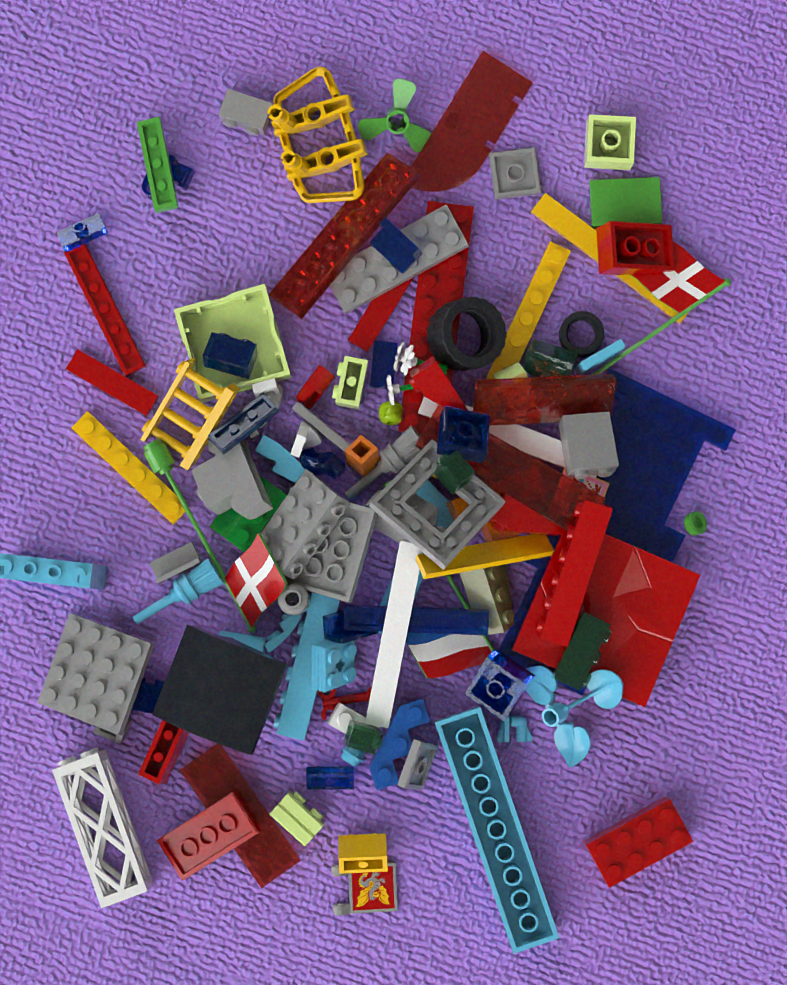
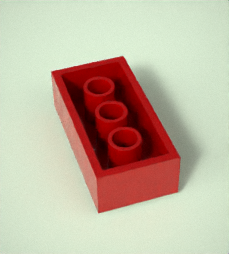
[583,796,694,888]

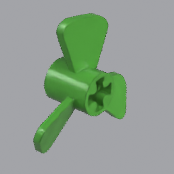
[358,78,432,153]

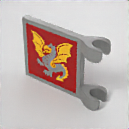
[331,862,398,916]

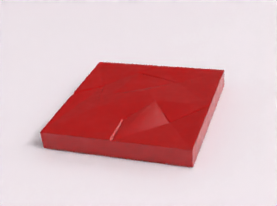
[511,518,701,707]

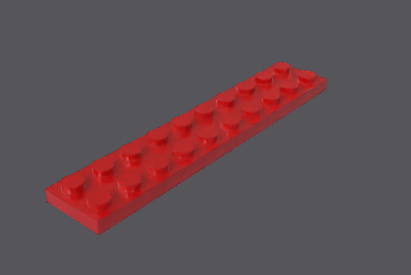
[398,201,474,438]

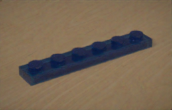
[344,604,489,635]

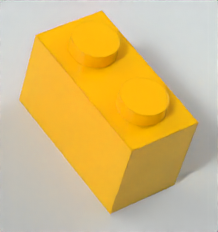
[338,833,388,874]

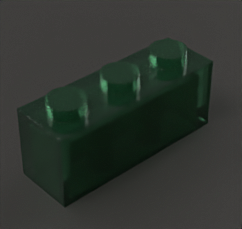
[552,612,612,691]

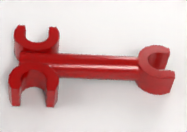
[318,687,372,720]

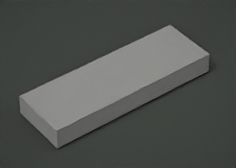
[292,402,351,453]

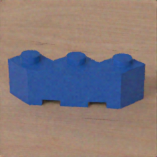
[369,698,430,790]

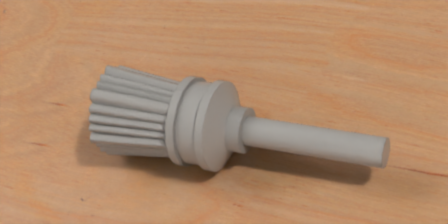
[345,426,427,500]

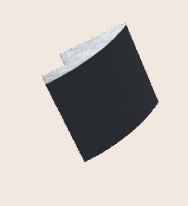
[152,624,288,755]

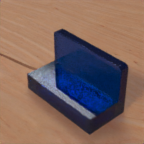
[370,217,422,274]
[323,606,379,644]

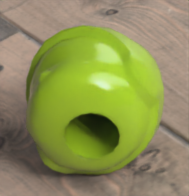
[379,401,403,426]

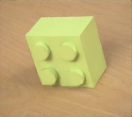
[584,114,636,170]

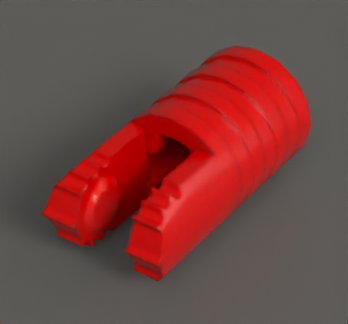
[296,365,336,409]

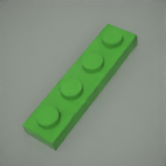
[137,117,179,213]

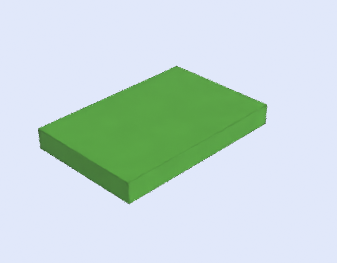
[589,177,662,228]

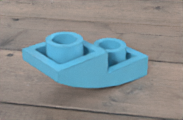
[264,614,302,652]

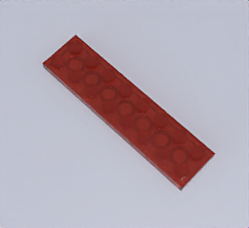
[268,153,421,320]
[415,405,606,532]

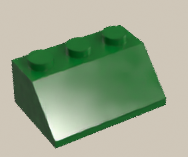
[209,476,287,552]

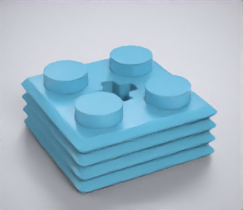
[311,634,357,693]

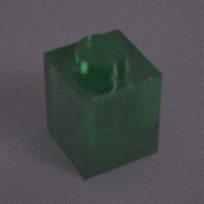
[434,450,476,495]
[343,720,383,755]

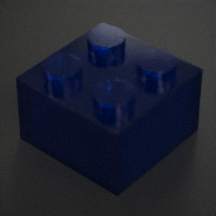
[465,648,536,721]

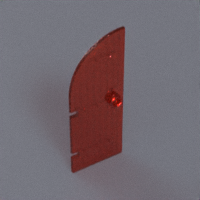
[401,51,533,192]

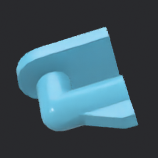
[496,710,532,742]

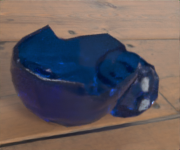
[300,447,346,479]

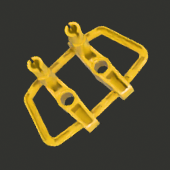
[267,67,368,203]

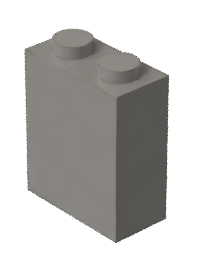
[558,412,619,479]

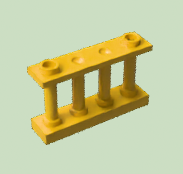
[140,358,240,470]

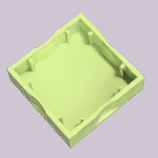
[174,284,292,403]

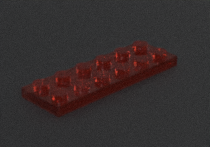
[472,374,616,426]
[180,743,301,889]

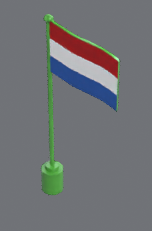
[382,480,504,678]

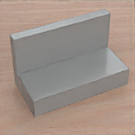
[149,542,202,584]

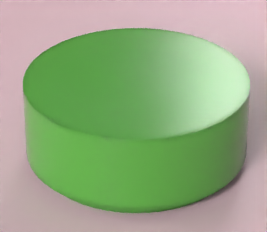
[684,511,707,536]

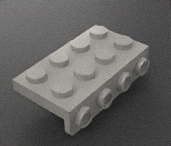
[261,469,349,579]

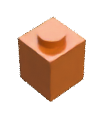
[345,435,380,477]

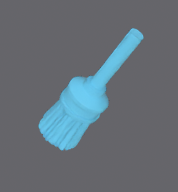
[133,558,224,625]

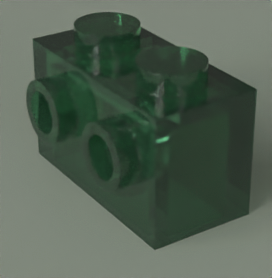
[523,339,579,384]

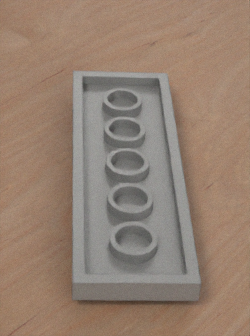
[323,204,469,314]

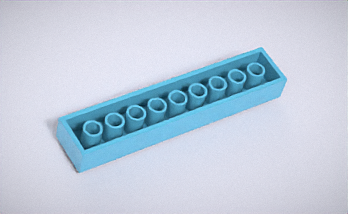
[434,706,559,954]

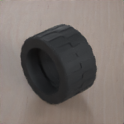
[427,297,507,371]

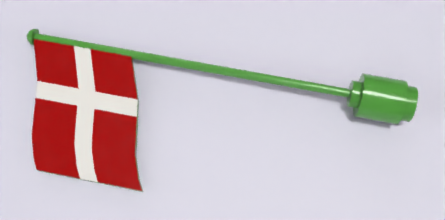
[551,241,731,409]
[143,439,287,633]

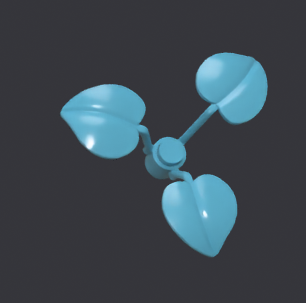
[518,665,623,767]

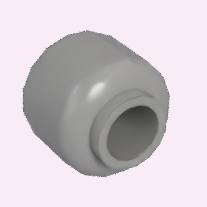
[278,584,311,616]

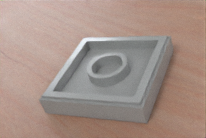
[489,147,541,200]
[397,739,438,790]

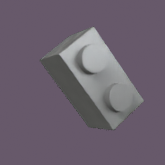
[218,88,272,136]

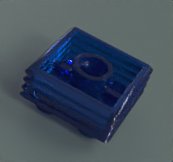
[437,406,490,463]

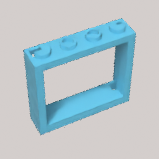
[0,553,107,589]

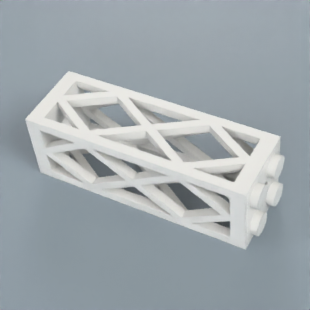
[52,747,154,909]

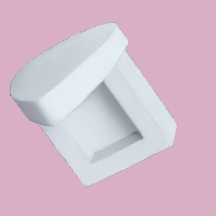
[252,378,283,409]
[290,421,322,457]

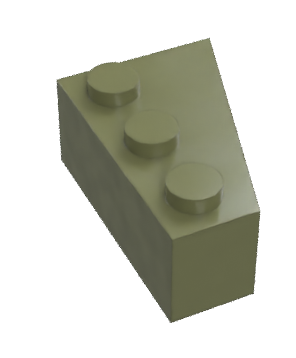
[460,564,515,636]

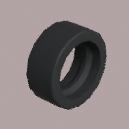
[559,311,604,357]

